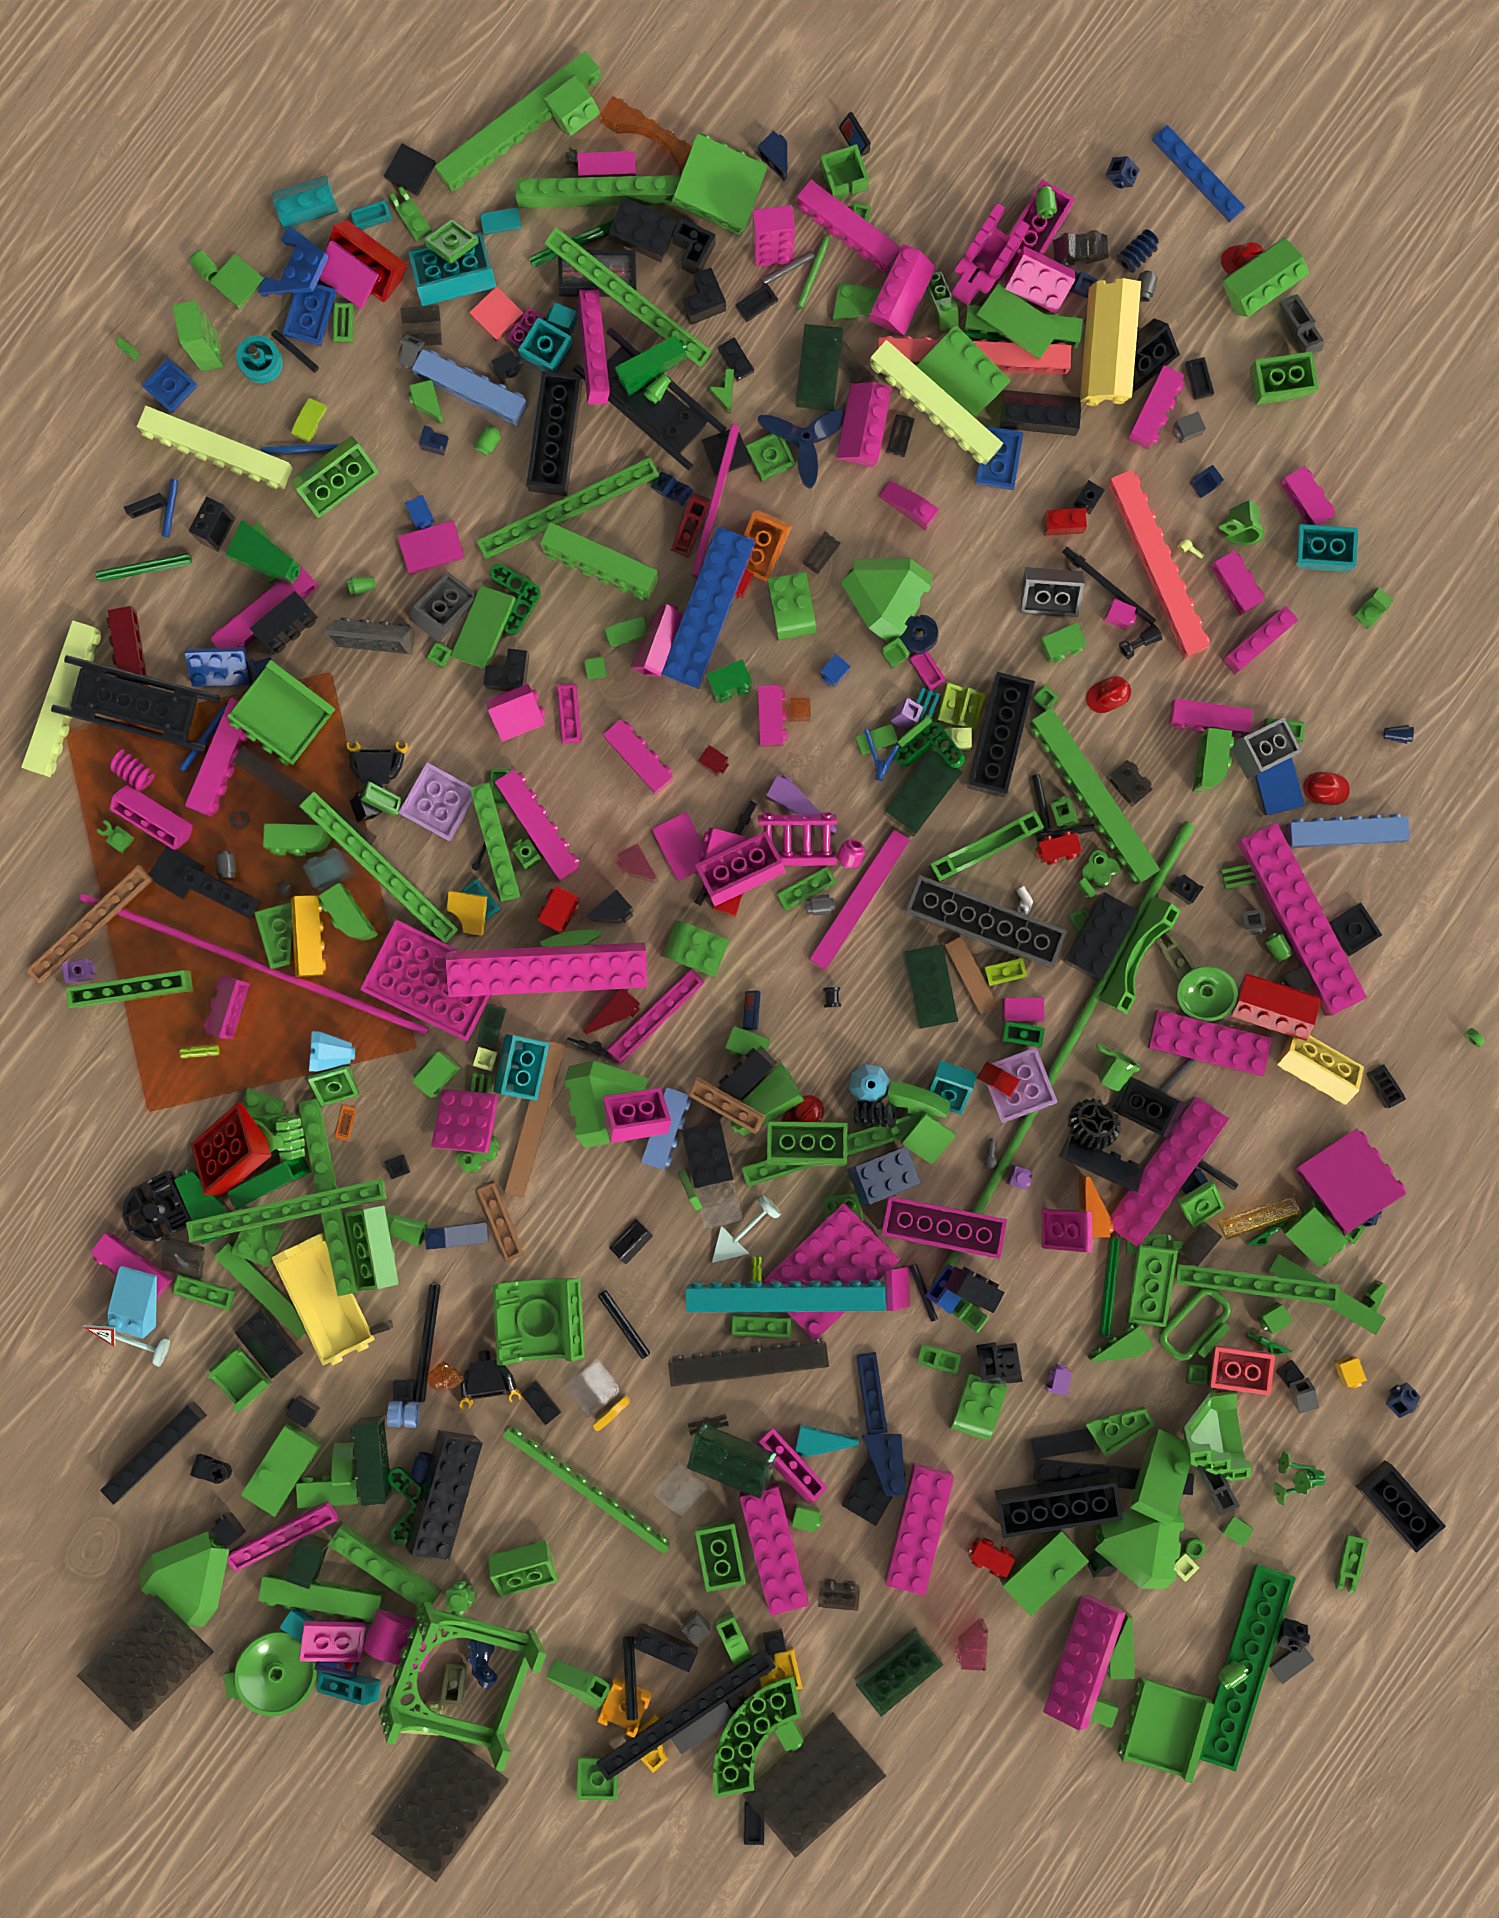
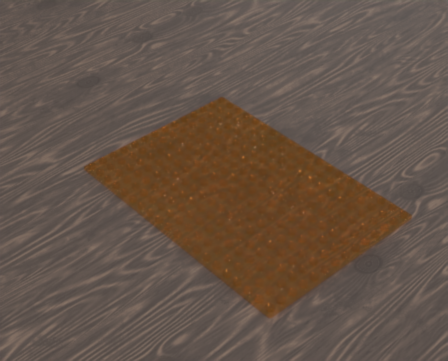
[67,673,416,1112]

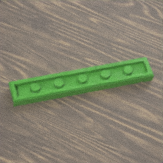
[214,1242,307,1339]
[1268,1254,1386,1335]

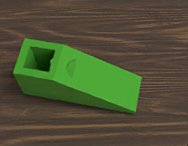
[926,271,959,332]
[1088,1324,1154,1362]
[714,1612,752,1667]
[546,1660,612,1710]

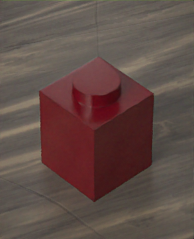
[698,745,729,777]

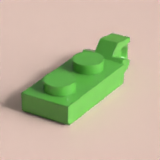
[1126,1234,1182,1254]

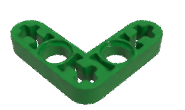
[490,564,541,636]
[895,722,965,768]
[388,1467,422,1544]

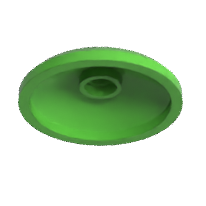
[1177,966,1238,1021]

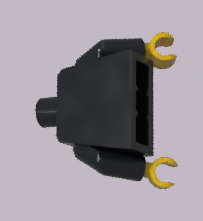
[347,741,408,788]
[459,1350,521,1409]

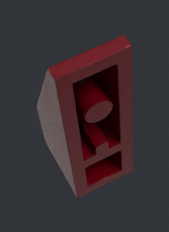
[670,492,710,558]
[583,989,640,1035]

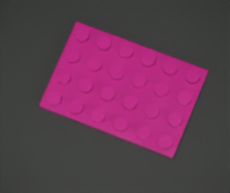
[360,920,491,1042]
[761,1202,900,1341]

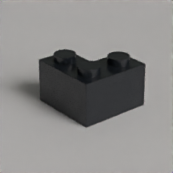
[672,218,716,274]
[683,267,726,325]
[483,648,530,692]

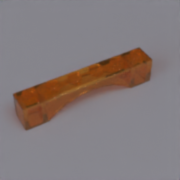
[600,96,692,175]

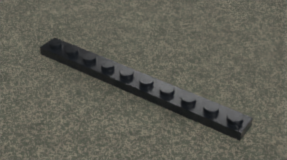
[596,1648,776,1781]

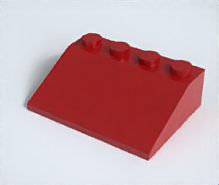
[190,1102,271,1197]

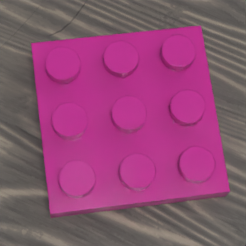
[431,1089,499,1154]

